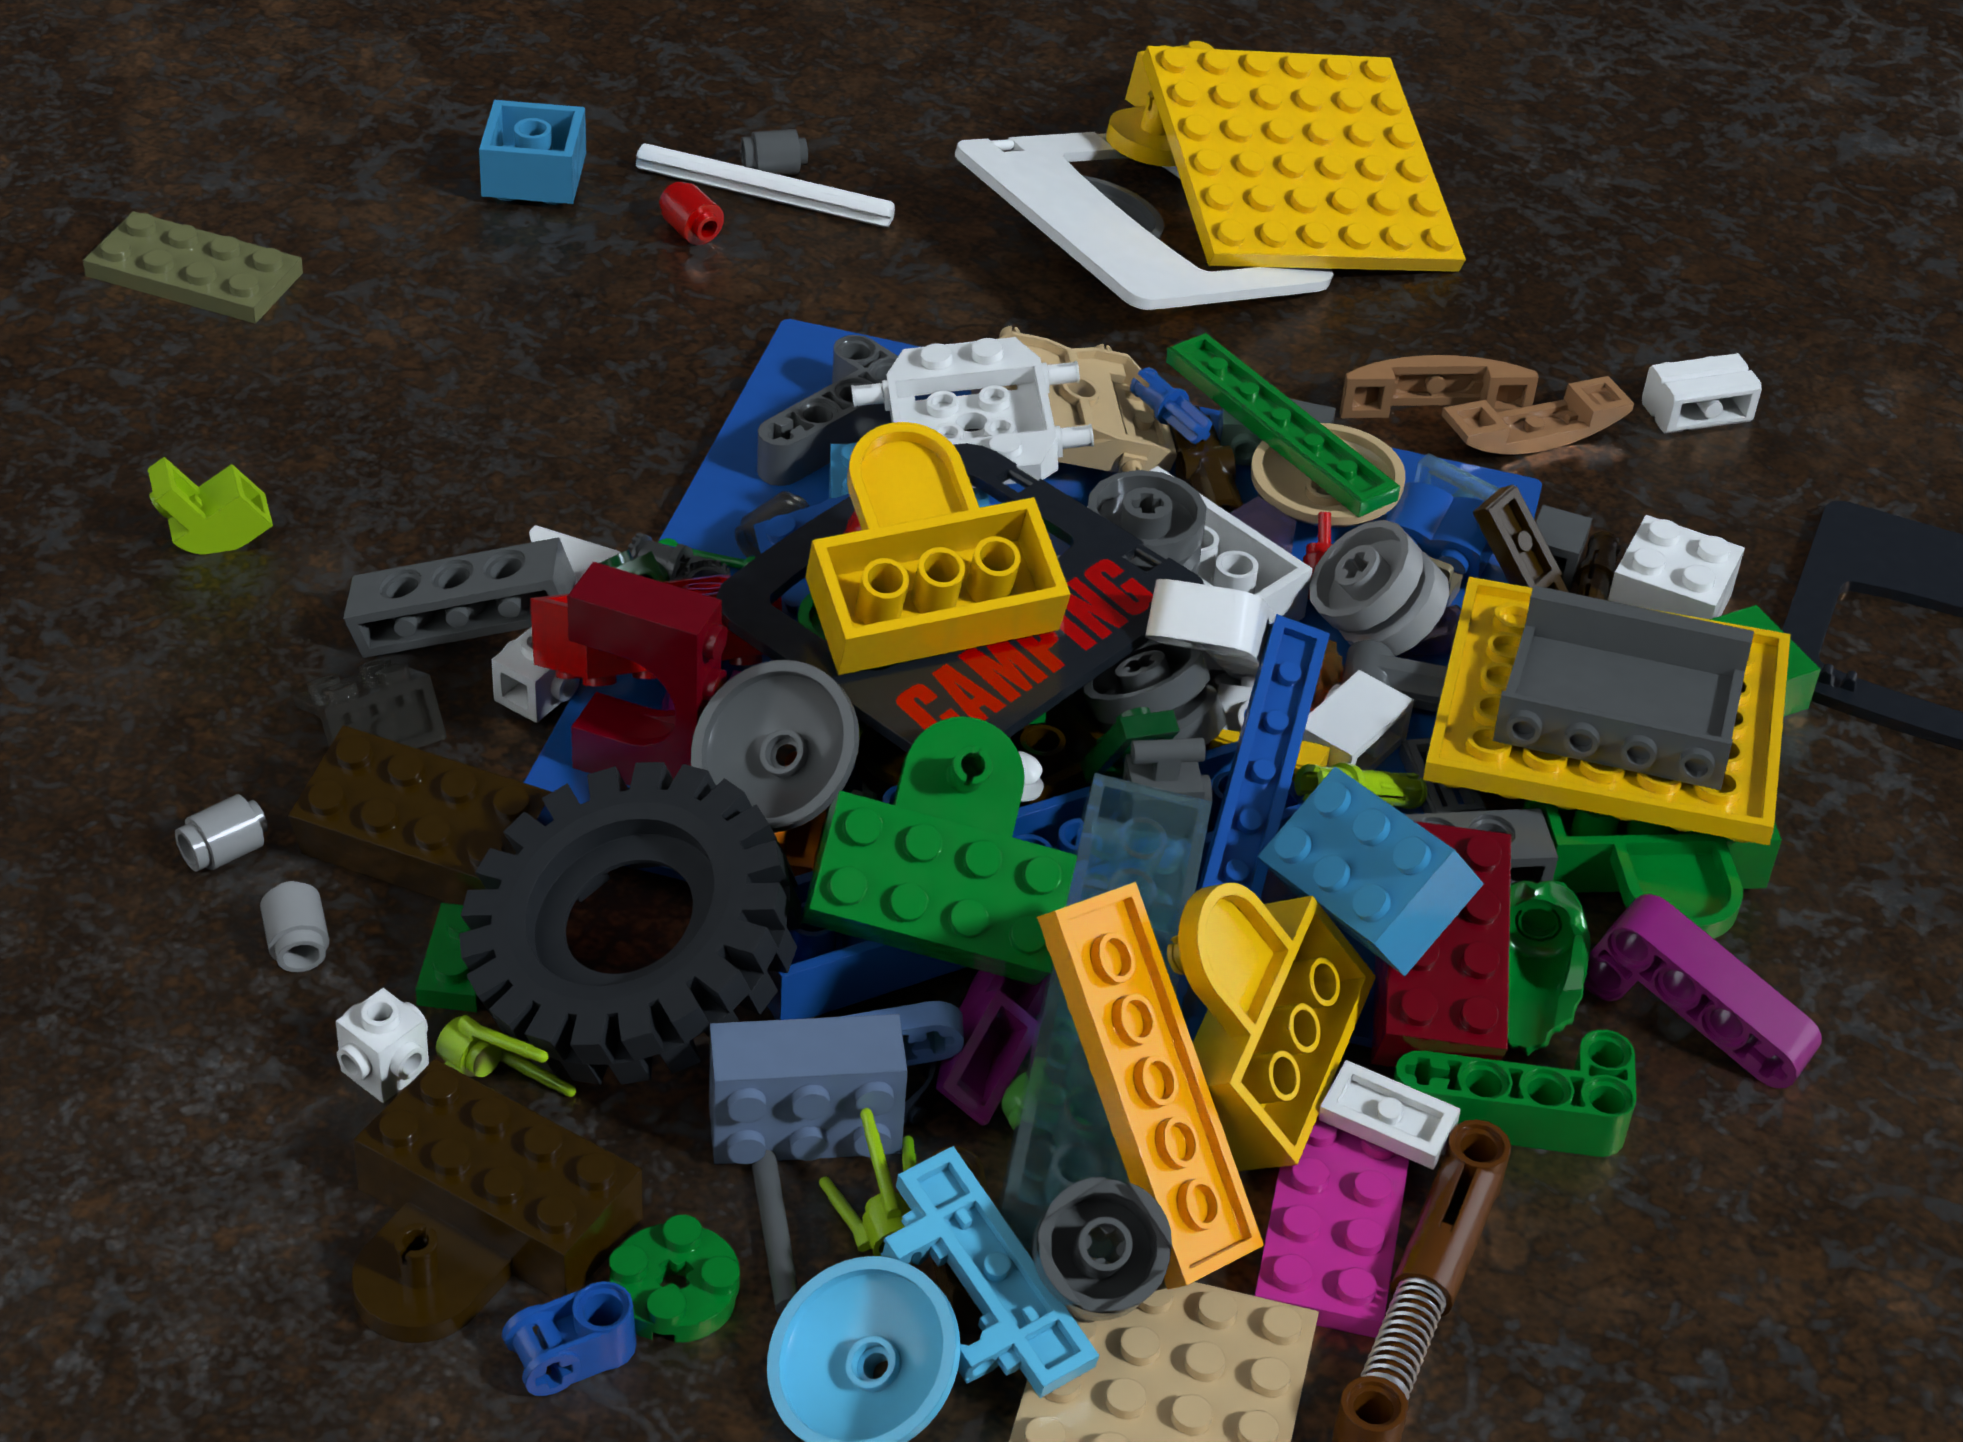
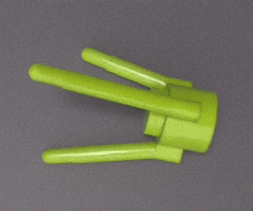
[436,1015,576,1097]
[819,1108,916,1256]

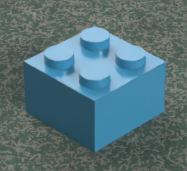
[479,100,586,205]

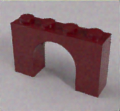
[567,562,728,786]

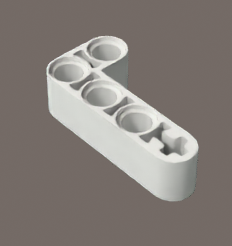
[1145,579,1276,680]

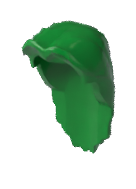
[1508,880,1591,1056]

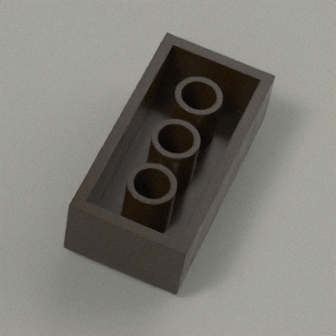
[288,725,554,905]

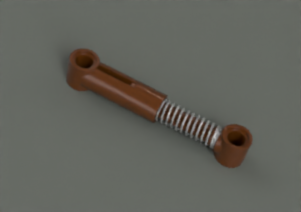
[1332,1119,1511,1442]

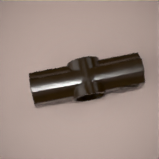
[1169,406,1245,522]

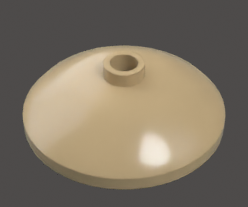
[1251,423,1406,528]

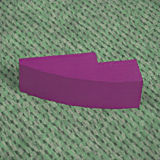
[936,970,1056,1126]

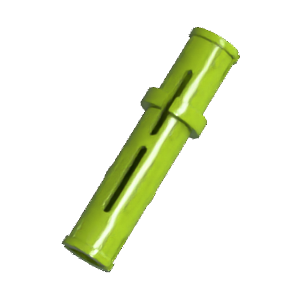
[1294,763,1428,809]

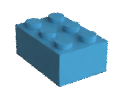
[1257,766,1484,977]

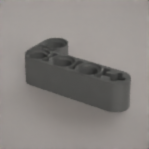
[757,335,898,486]

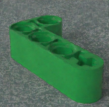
[1393,1030,1636,1157]

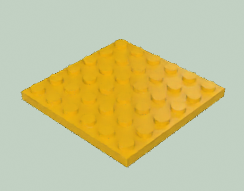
[1142,46,1466,272]
[1423,577,1791,846]

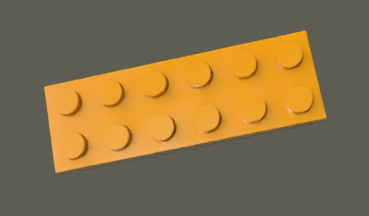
[1037,882,1264,1290]

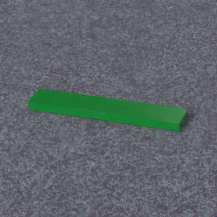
[1166,333,1400,518]

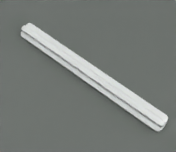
[636,143,895,228]

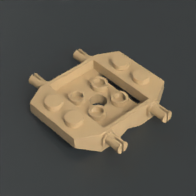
[971,326,1177,473]

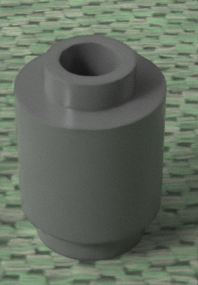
[740,129,808,176]

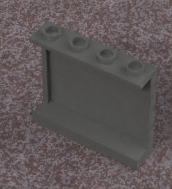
[1493,585,1754,790]

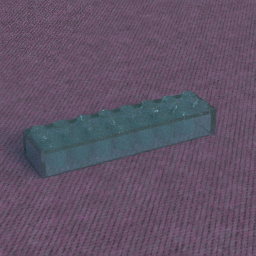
[997,773,1212,1261]

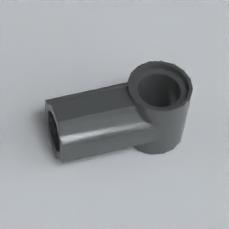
[1341,640,1448,712]

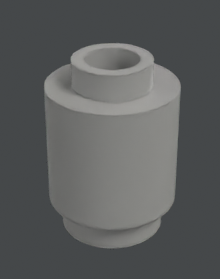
[175,794,268,871]
[260,881,329,972]

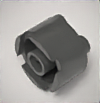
[1031,1177,1172,1321]

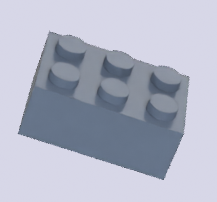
[709,1014,907,1164]

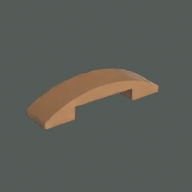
[1339,355,1539,418]
[1441,376,1634,454]

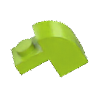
[148,457,273,555]

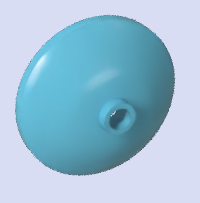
[767,1256,960,1442]

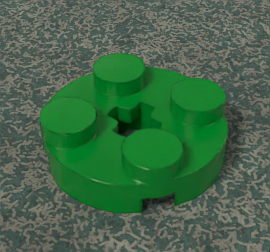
[610,1215,740,1343]

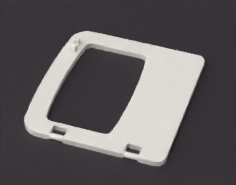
[955,132,1333,310]

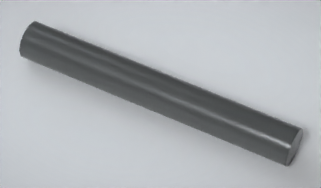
[752,1150,799,1314]

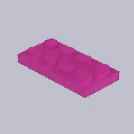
[1255,1115,1409,1338]

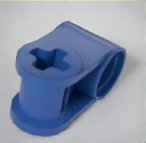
[502,1281,637,1396]

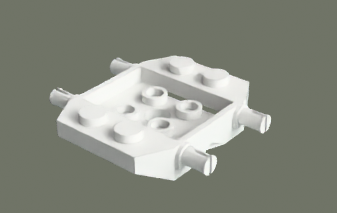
[851,337,1094,488]

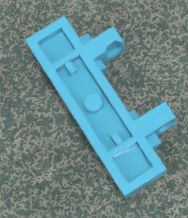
[881,1146,1100,1398]

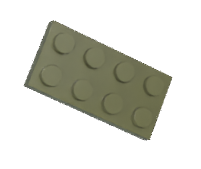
[83,211,303,324]

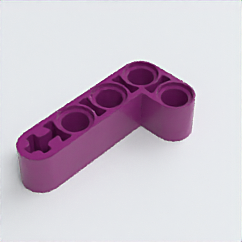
[1584,894,1822,1088]

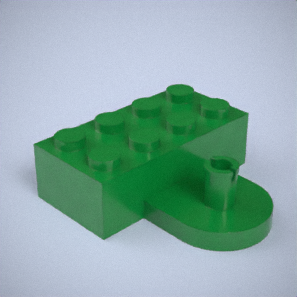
[801,716,1078,985]
[1523,799,1782,939]

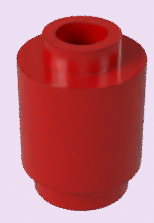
[659,182,724,245]

